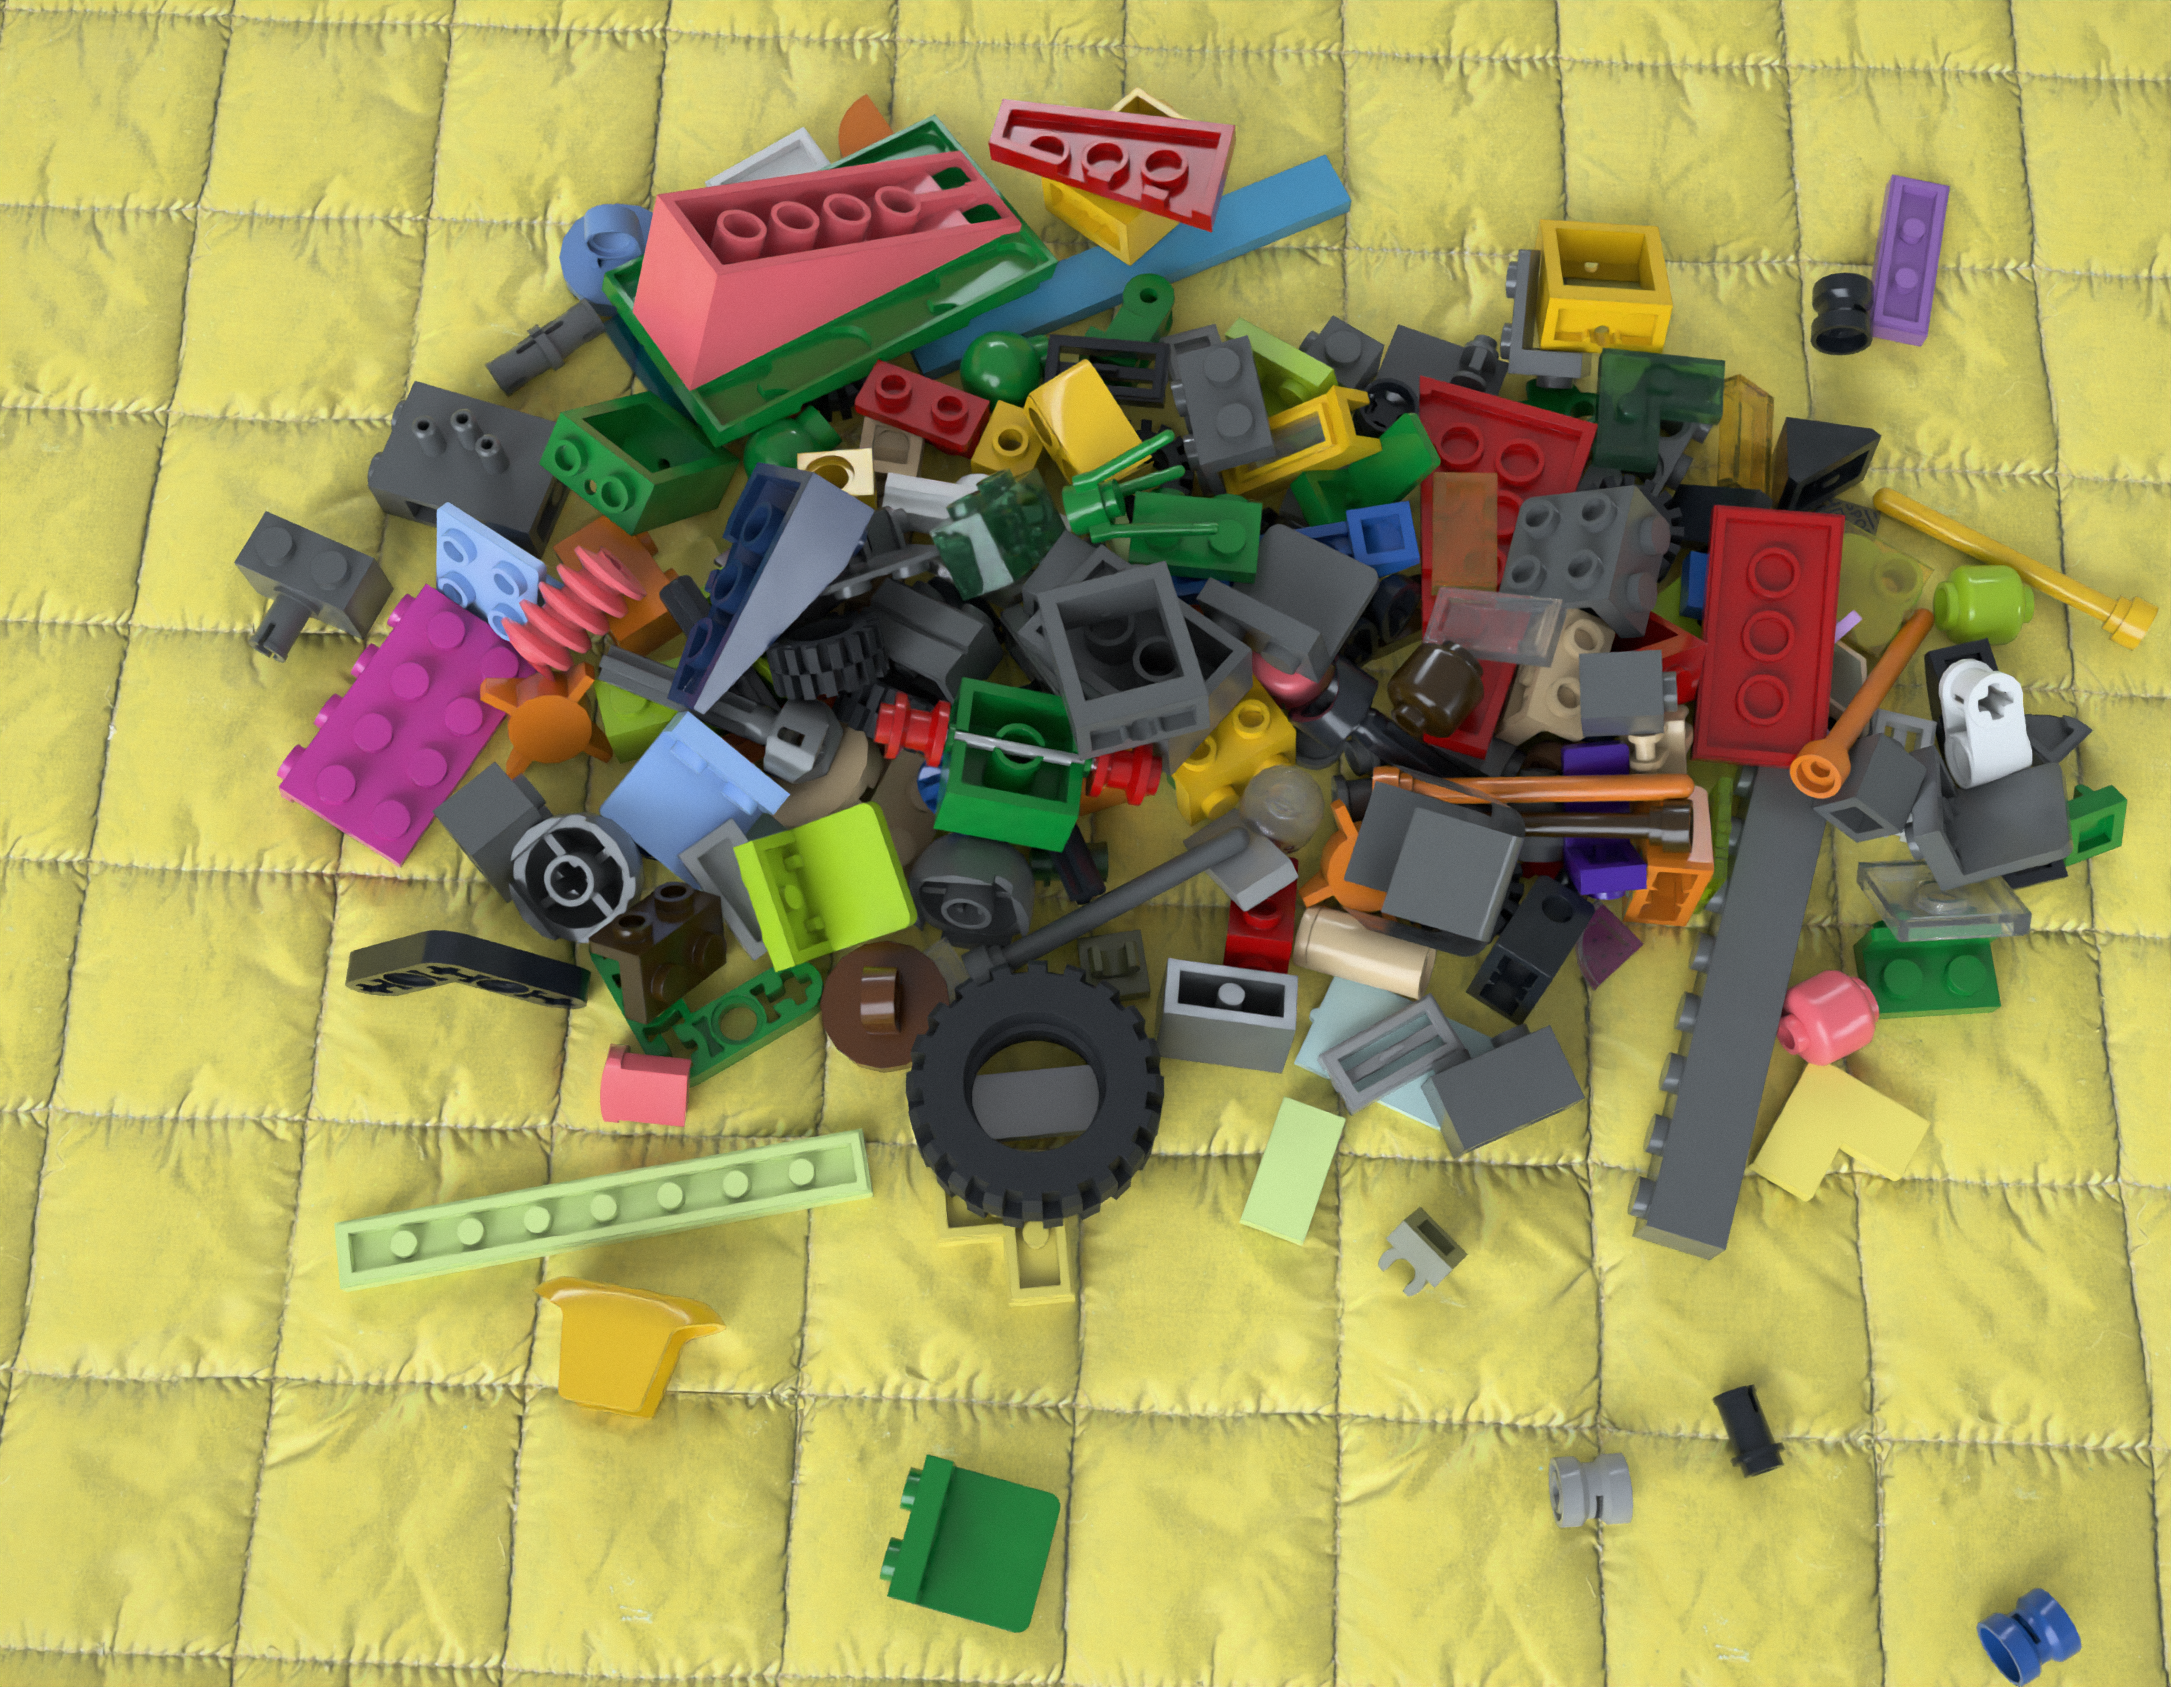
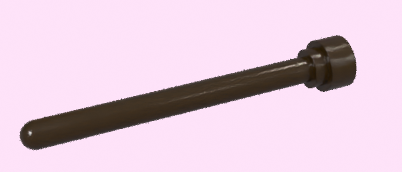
[1474,800,1694,853]

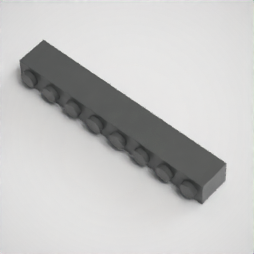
[1628,765,1827,1260]

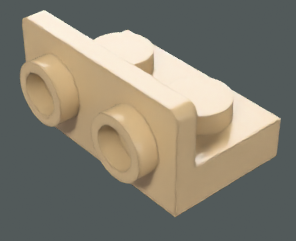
[1495,608,1615,746]

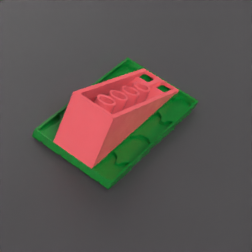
[601,114,1058,448]

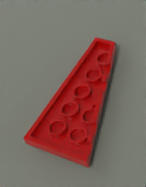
[1418,375,1598,760]

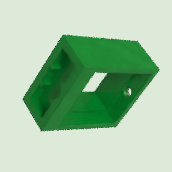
[539,391,740,536]

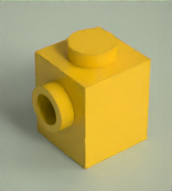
[971,400,1052,504]

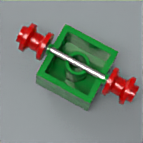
[874,677,1162,853]

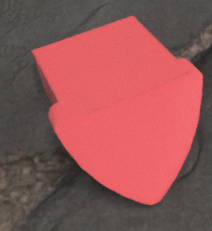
[600,1043,691,1127]

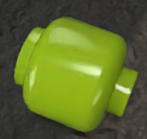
[1933,565,2034,646]

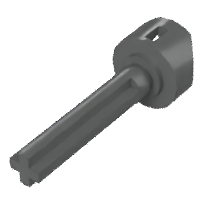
[598,644,844,784]

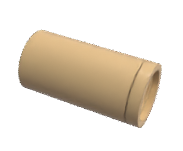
[1293,904,1437,1000]

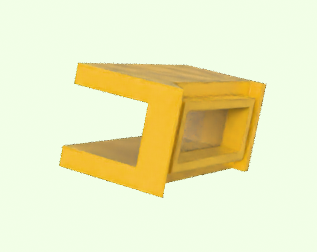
[1221,385,1383,500]

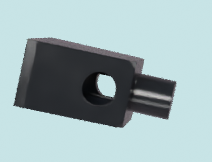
[1466,868,1596,1025]

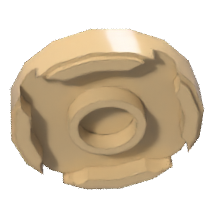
[769,720,882,830]

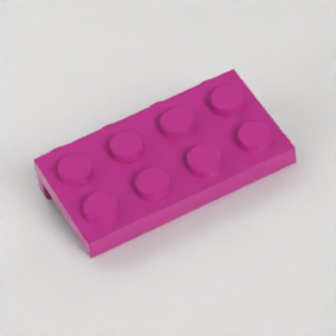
[277,584,538,868]

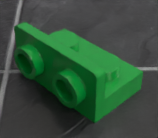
[1853,914,2002,1019]

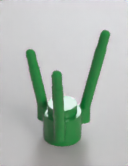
[1062,430,1220,544]

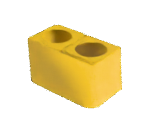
[1023,359,1154,485]

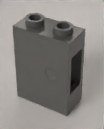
[368,381,571,559]

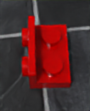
[855,359,990,460]

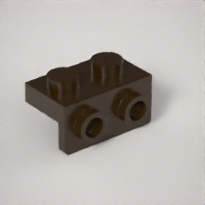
[589,882,727,1025]

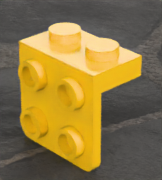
[1172,673,1296,827]

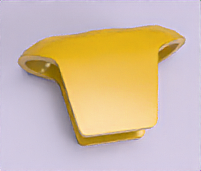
[533,1276,726,1420]

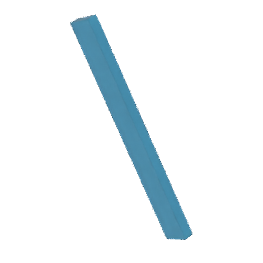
[910,154,1351,380]

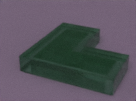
[1592,347,1725,473]

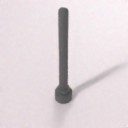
[961,826,1250,985]

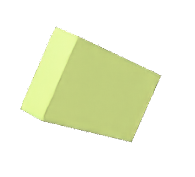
[1239,1096,1346,1246]

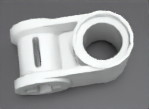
[1938,659,2032,789]

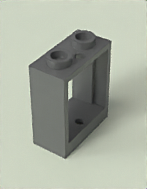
[1036,561,1210,761]

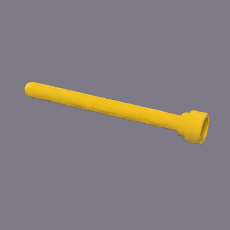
[1873,487,2159,651]

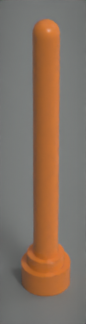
[1790,608,1935,799]
[1372,766,1695,804]

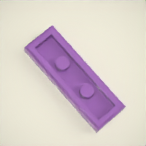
[1867,174,1950,347]

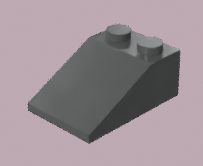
[1017,544,1253,777]

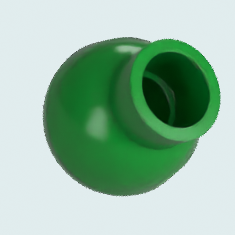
[960,331,1049,413]
[743,405,843,479]

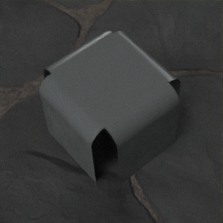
[1342,763,1525,957]

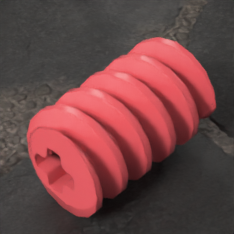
[500,545,647,682]

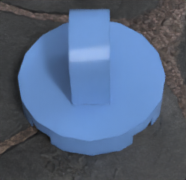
[559,204,653,318]

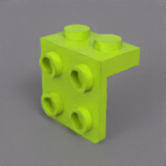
[733,801,917,972]

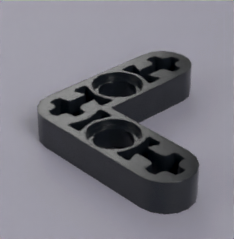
[345,930,591,1009]

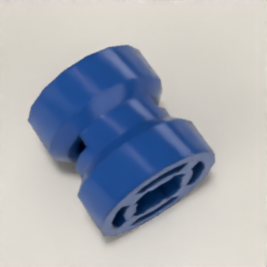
[1976,1588,2082,1687]

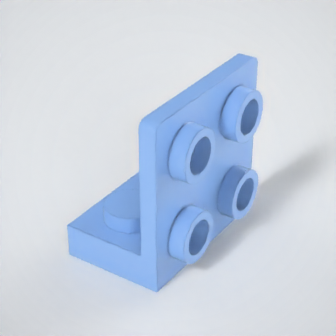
[436,502,564,641]
[599,711,790,890]

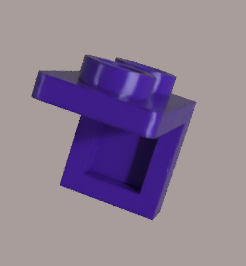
[1561,740,1647,900]

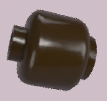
[1387,641,1485,738]

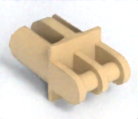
[1619,704,1693,774]

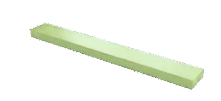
[334,1128,874,1292]

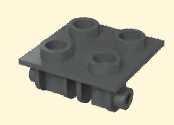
[1375,324,1509,426]
[818,506,948,600]

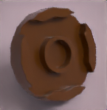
[820,941,951,1073]

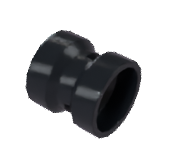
[1811,273,1874,356]
[1352,378,1420,438]

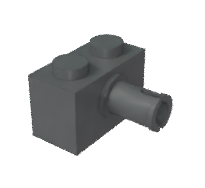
[234,511,394,663]

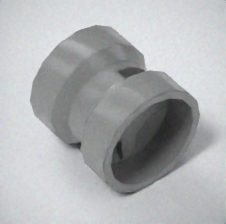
[1548,1453,1633,1528]

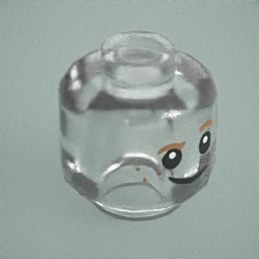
[1237,764,1325,855]

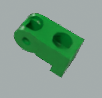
[1079,273,1175,388]

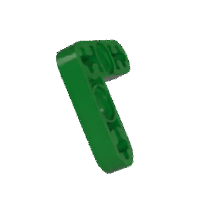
[588,948,824,1088]

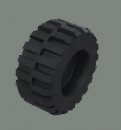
[906,960,1164,1229]

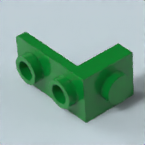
[1289,413,1441,527]

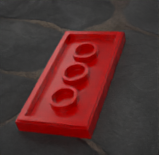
[1690,505,1845,769]

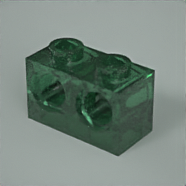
[929,468,1067,601]

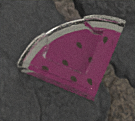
[1575,899,1643,991]

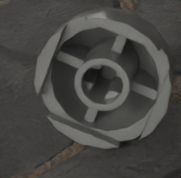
[509,812,645,944]
[907,832,1035,950]

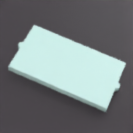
[1294,976,1494,1132]

